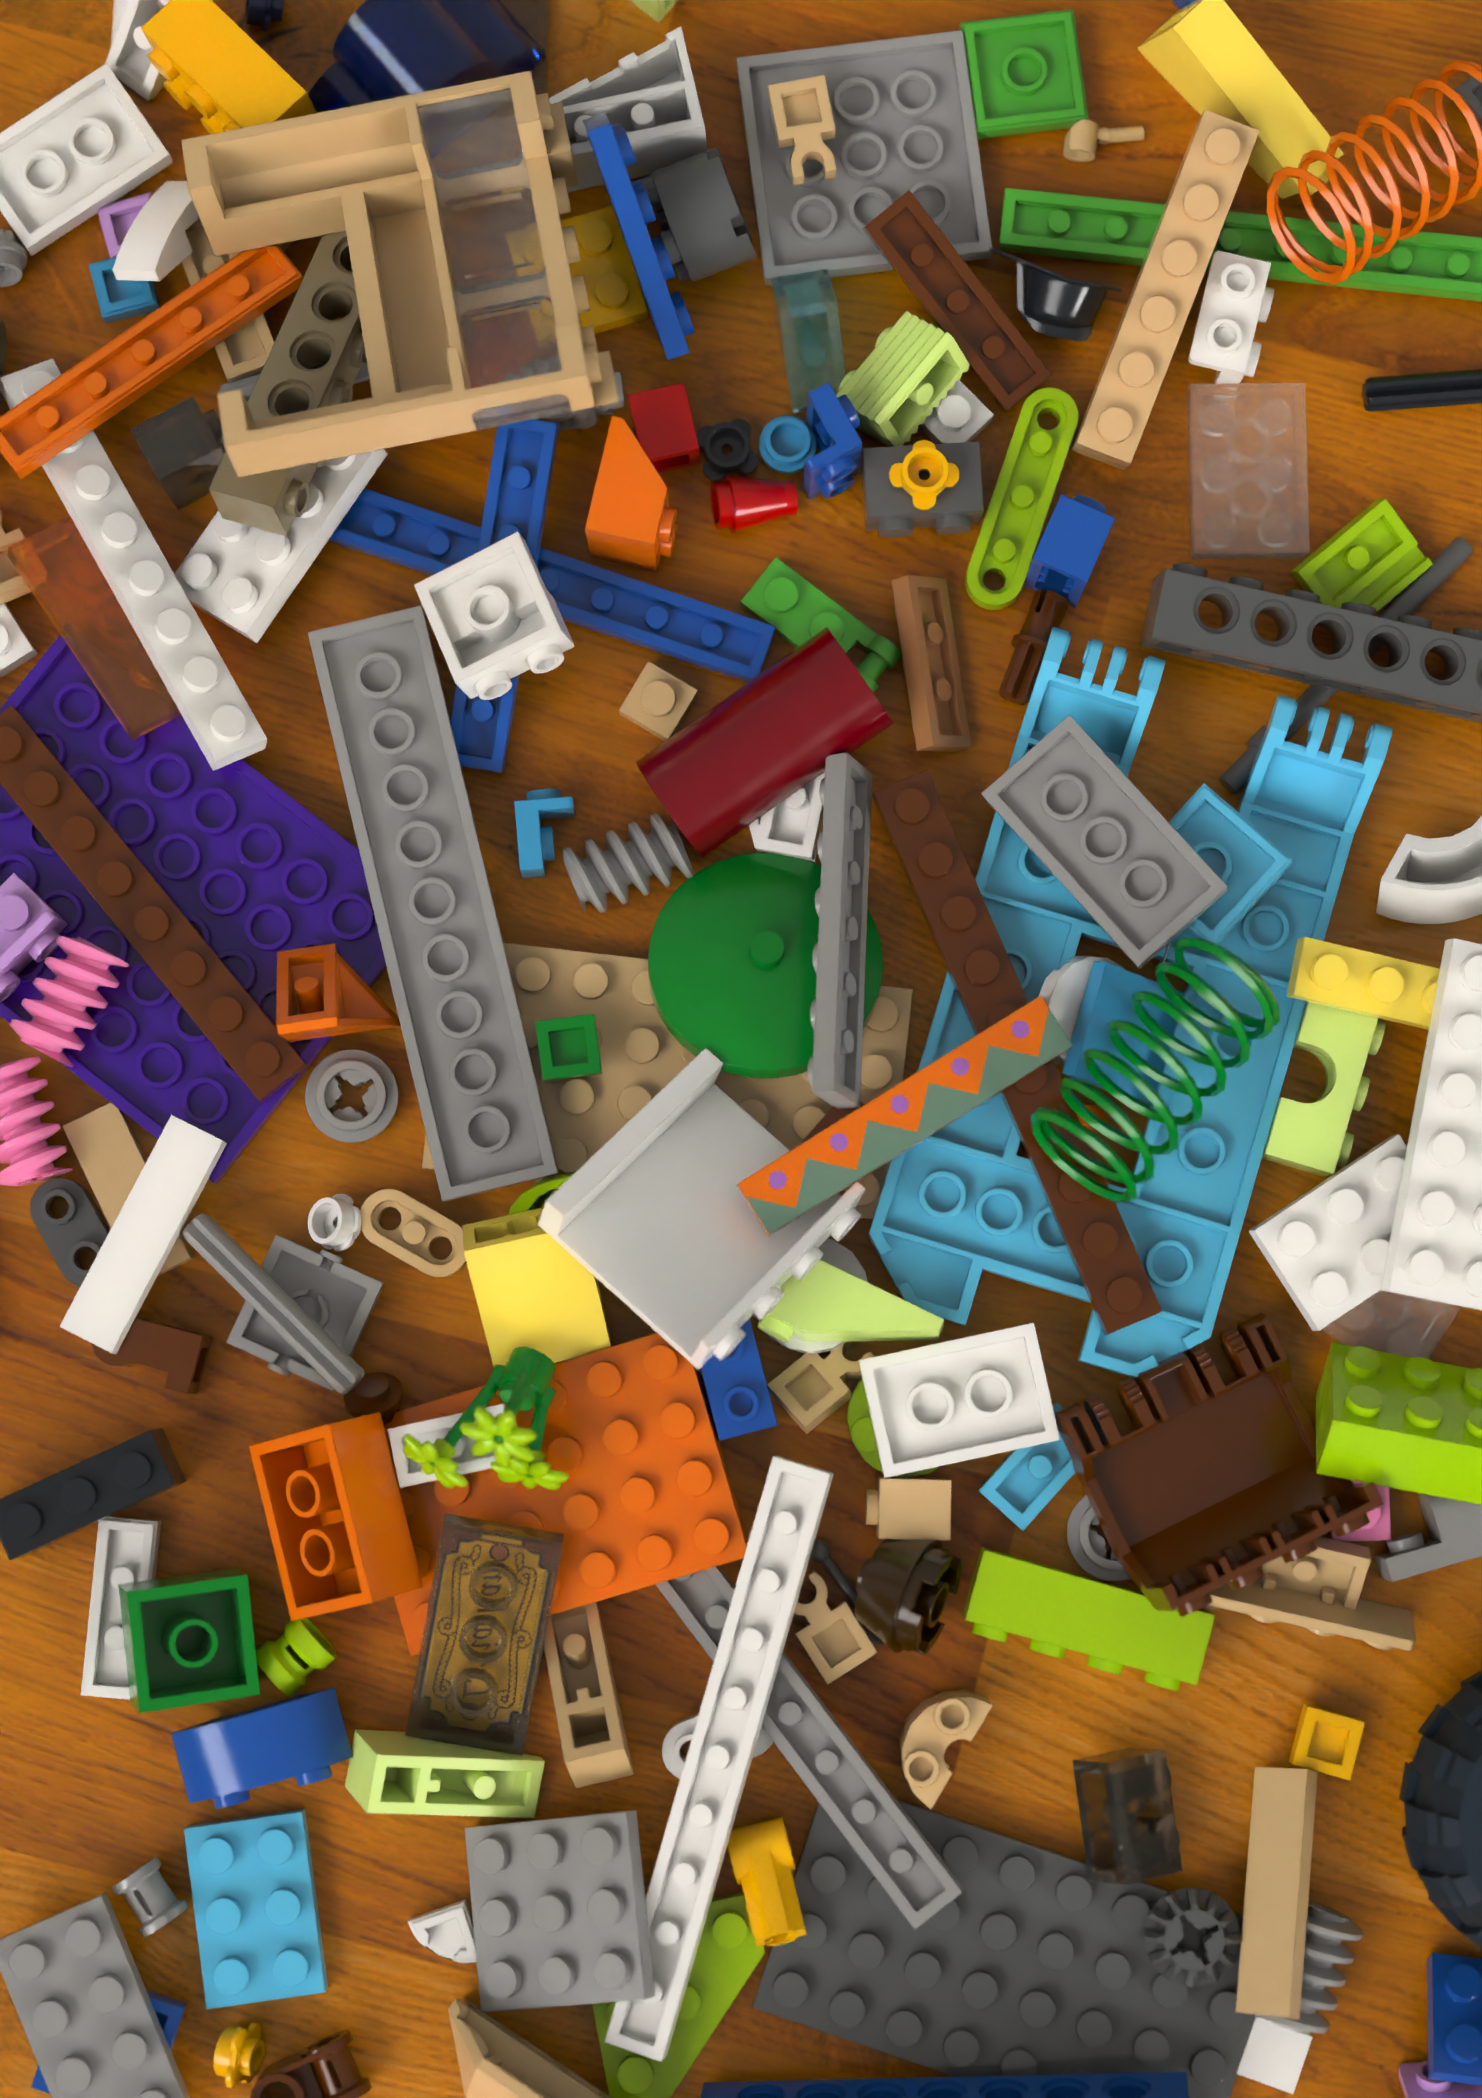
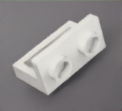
[1188,251,1274,393]

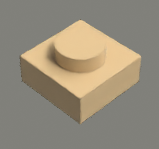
[619,661,698,741]

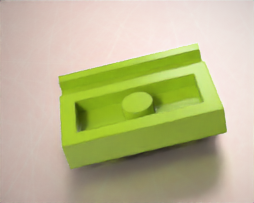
[1291,498,1433,612]

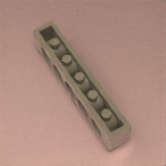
[209,231,367,536]

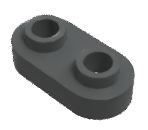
[30,1178,110,1287]

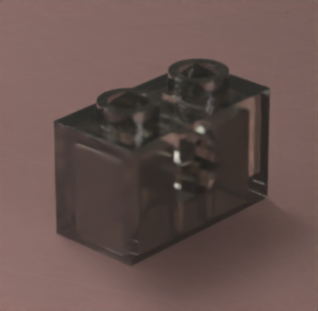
[130,396,226,510]
[1072,1748,1183,1885]

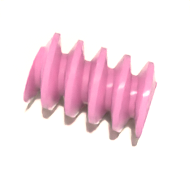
[9,936,130,1068]
[0,1056,73,1186]

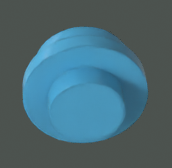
[759,416,816,474]

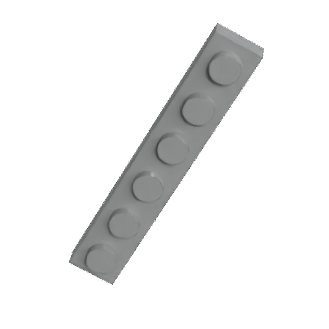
[808,752,872,1110]

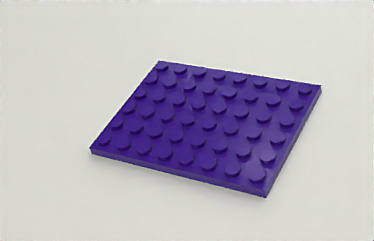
[0,625,387,1184]

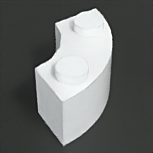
[1376,816,1482,924]

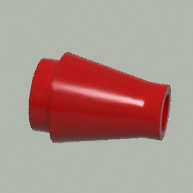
[710,475,798,533]

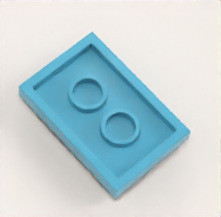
[184,1808,328,2010]

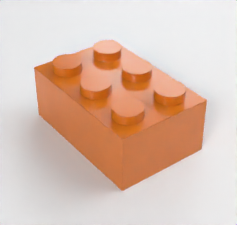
[249,1412,423,1621]

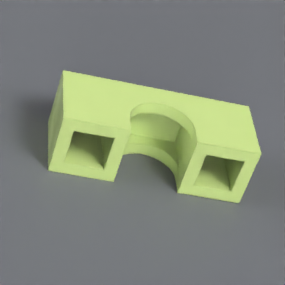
[1262,1001,1386,1177]

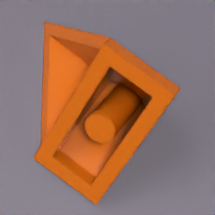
[276,943,400,1042]

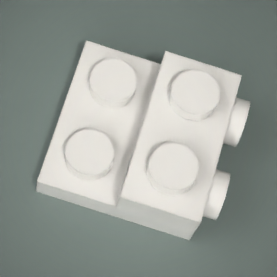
[414,532,575,700]

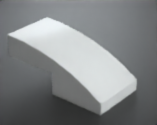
[113,181,200,281]

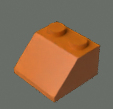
[585,416,678,572]

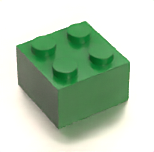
[118,1567,260,1713]

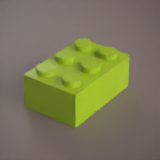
[1316,1342,1482,1505]

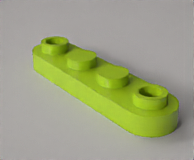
[965,387,1079,610]

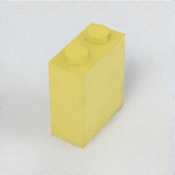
[462,1207,611,1367]

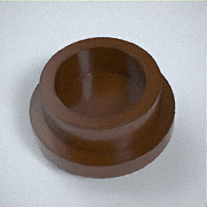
[344,1372,404,1425]

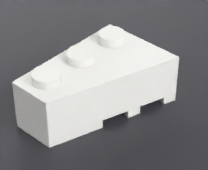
[549,26,707,192]

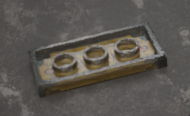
[405,1513,564,1756]

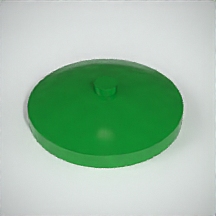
[648,853,883,1078]

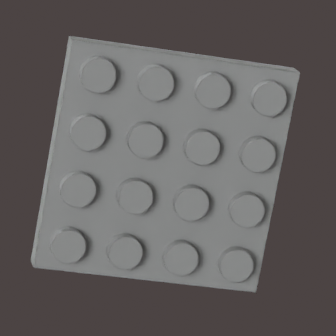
[736,30,992,286]

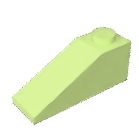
[752,1260,944,1342]
[345,1730,545,1818]

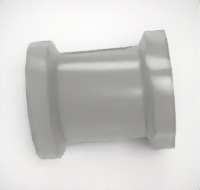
[111,1856,189,1938]

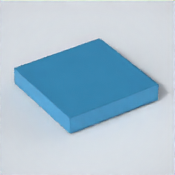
[1061,961,1184,1106]

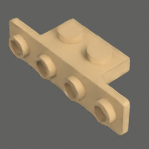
[1202,1536,1416,1651]

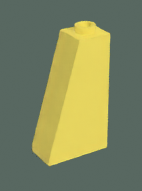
[1137,0,1344,199]

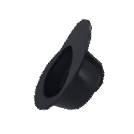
[989,248,1122,342]

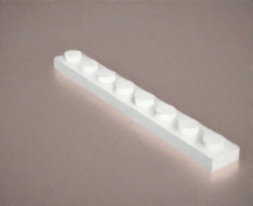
[0,358,268,771]

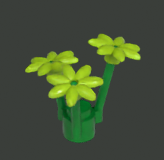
[403,1347,569,1490]

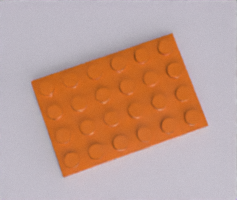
[384,1333,748,1656]

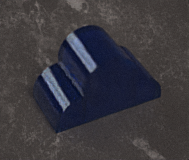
[308,0,547,158]

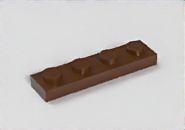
[863,190,1052,412]

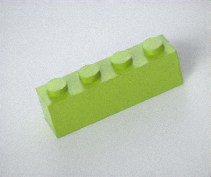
[961,1547,1215,1691]

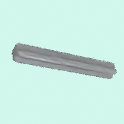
[182,1213,365,1394]

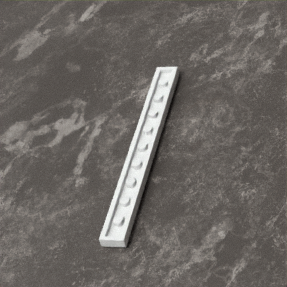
[605,1456,834,2062]

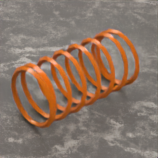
[1267,60,1482,285]

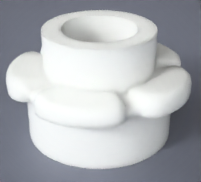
[308,1194,361,1251]

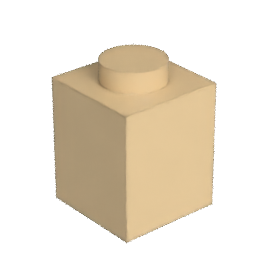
[866,1476,952,1541]

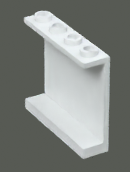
[538,1048,866,1370]

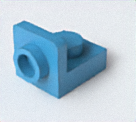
[514,789,575,879]

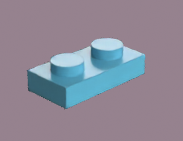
[977,1402,1075,1531]

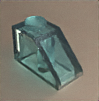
[770,269,846,413]

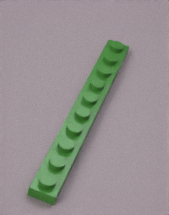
[998,188,1482,302]

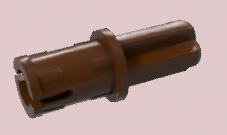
[999,589,1070,706]

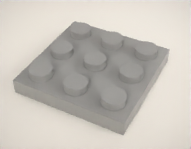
[465,1810,655,2012]

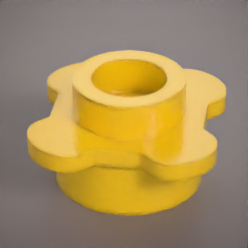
[889,440,959,510]
[213,2022,265,2089]

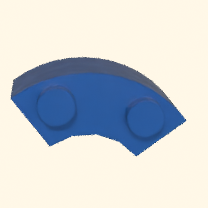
[171,1687,353,1809]

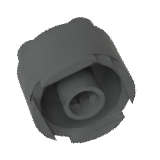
[641,146,757,283]

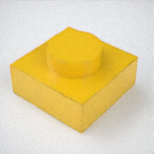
[1288,1704,1365,1781]

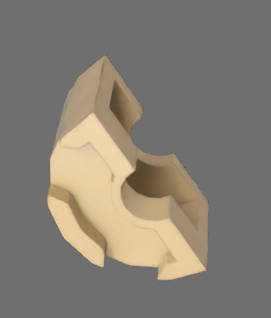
[899,1689,993,1809]

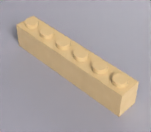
[1071,110,1259,471]

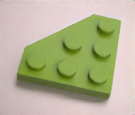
[592,1891,765,2098]

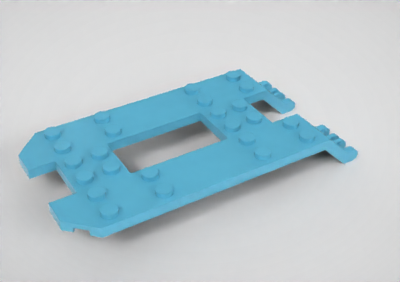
[868,627,1392,1378]

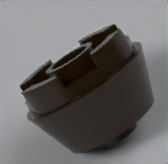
[855,1539,962,1654]

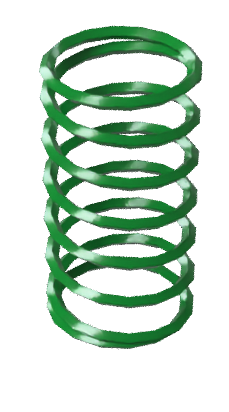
[1030,938,1280,1202]

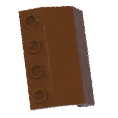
[1054,1313,1384,1616]

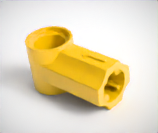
[727,1817,807,1947]

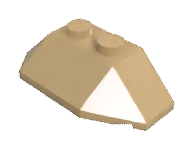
[448,1997,612,2098]

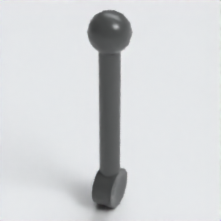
[810,1540,885,1645]

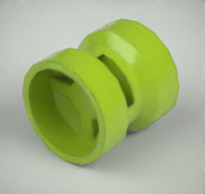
[256,1618,337,1697]

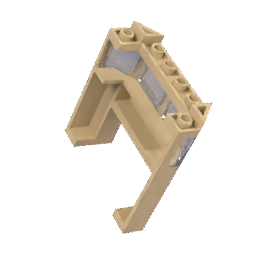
[181,71,619,477]

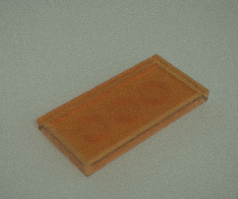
[8,517,181,740]

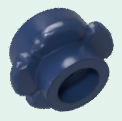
[245,0,284,32]

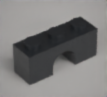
[0,1428,186,1561]

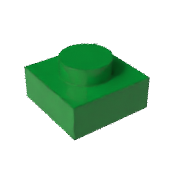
[535,1014,602,1082]

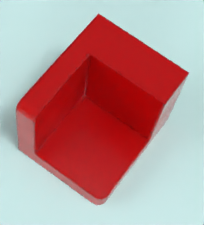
[628,383,700,473]

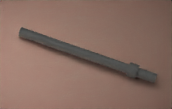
[1219,537,1473,795]

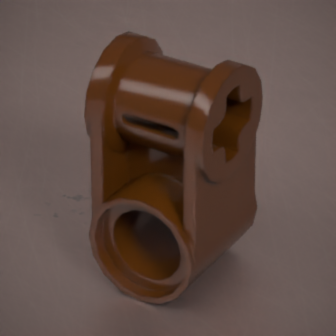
[250,2030,372,2098]

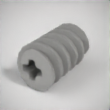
[563,812,694,916]
[1258,1899,1364,2034]

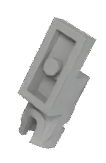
[1374,1493,1482,1582]

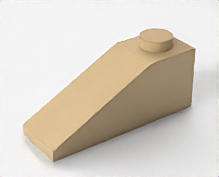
[541,1602,634,1788]

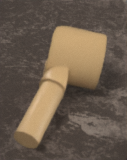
[1064,120,1145,162]

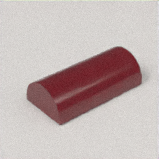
[636,627,894,857]

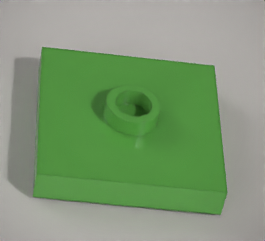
[959,9,1089,139]

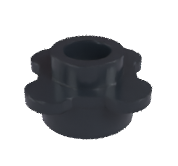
[696,419,759,482]

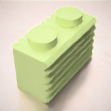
[836,311,969,447]

